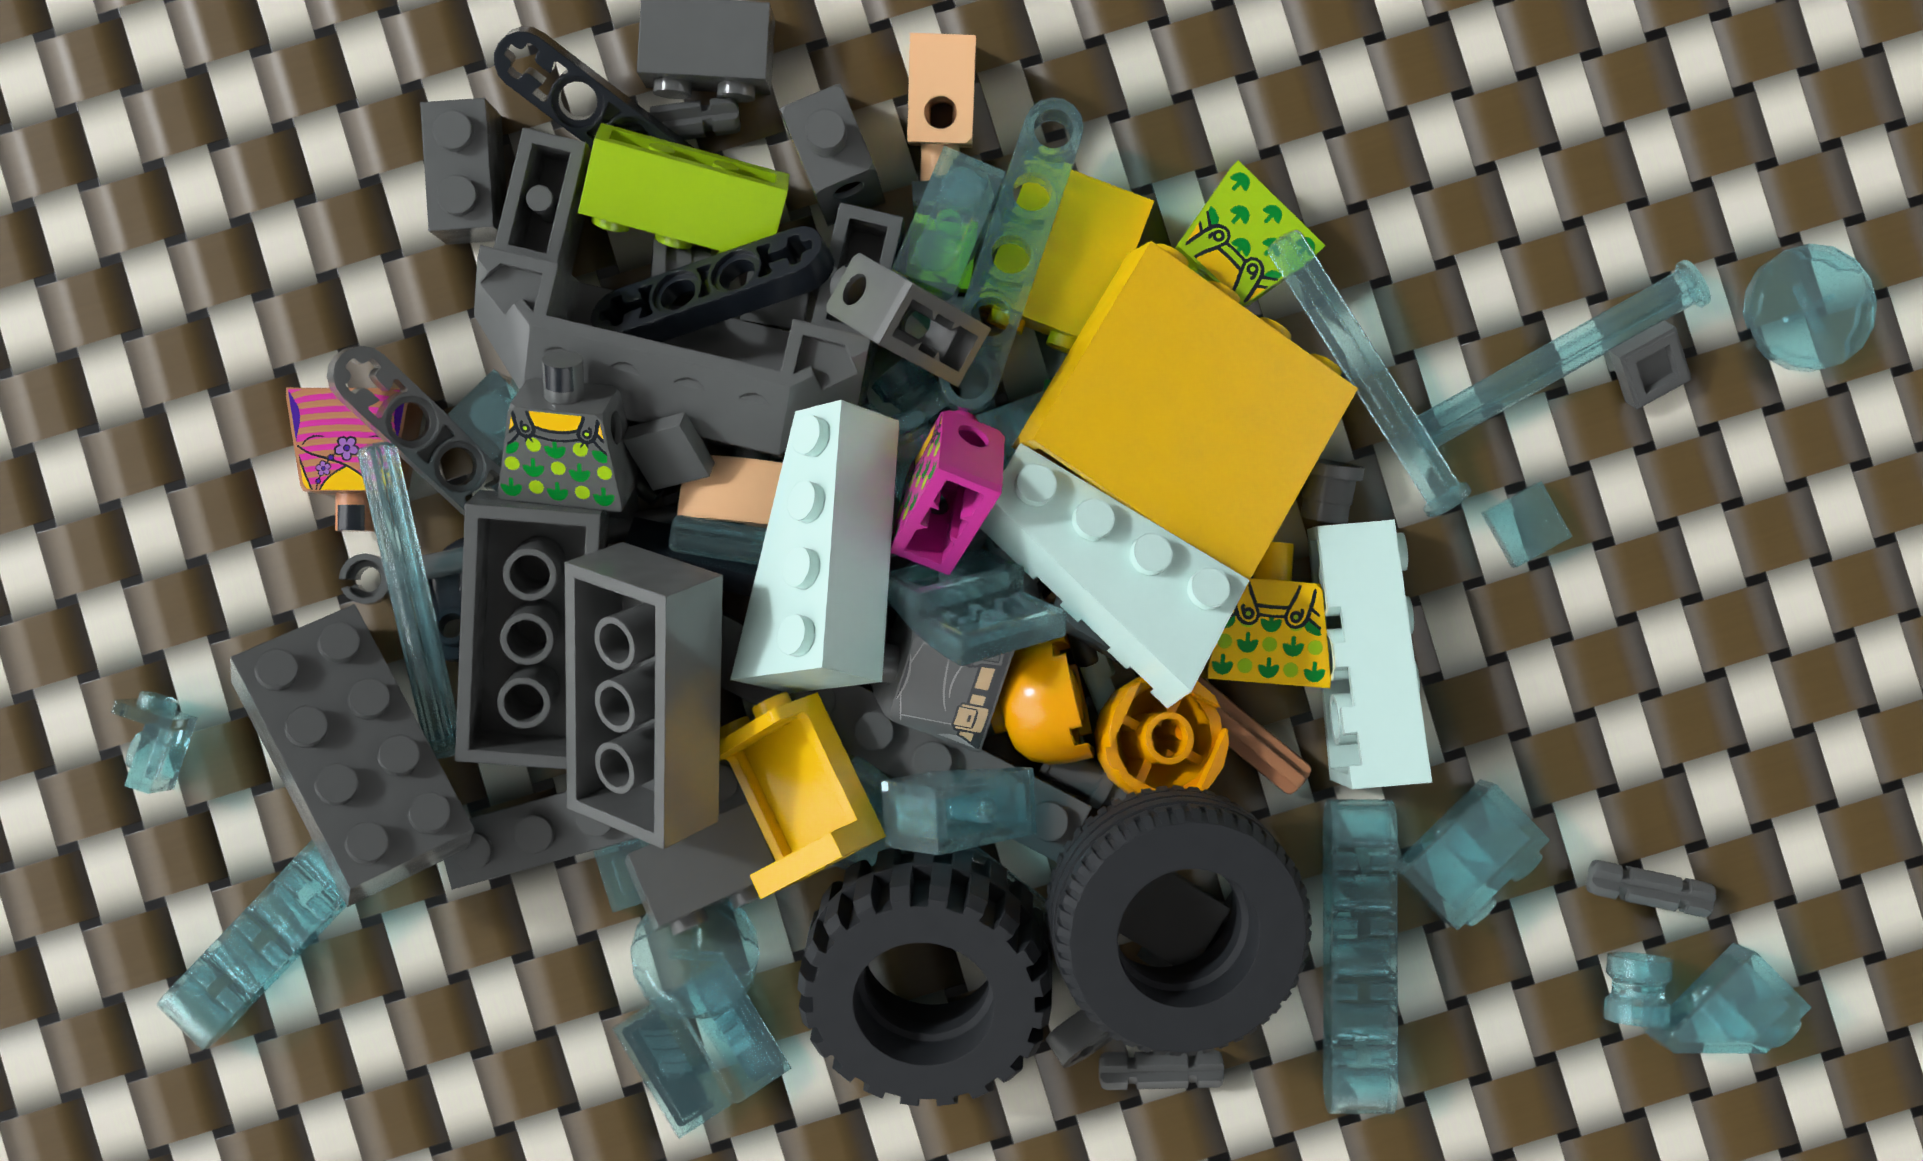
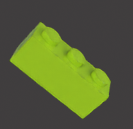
[578,123,790,254]

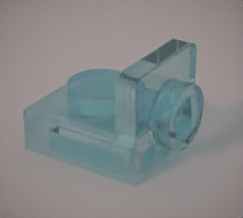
[111,691,198,794]

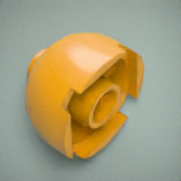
[991,632,1095,765]
[1094,676,1229,794]

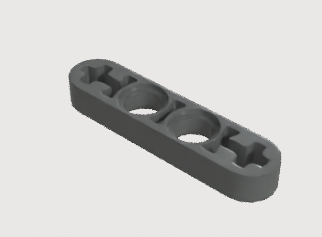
[327,346,501,516]

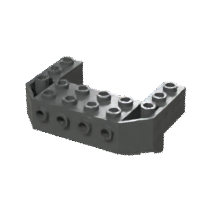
[474,128,906,461]

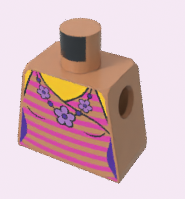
[286,387,423,532]

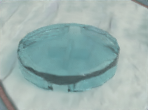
[1743,243,1877,372]
[630,900,760,1020]

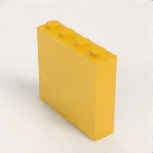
[1012,241,1358,583]

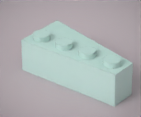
[730,400,899,693]
[980,443,1249,709]
[1307,519,1432,790]

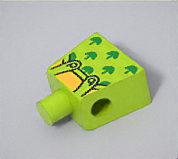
[1175,160,1326,308]

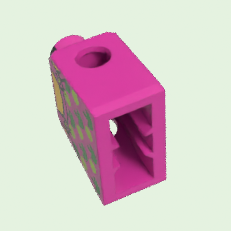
[891,410,1005,576]

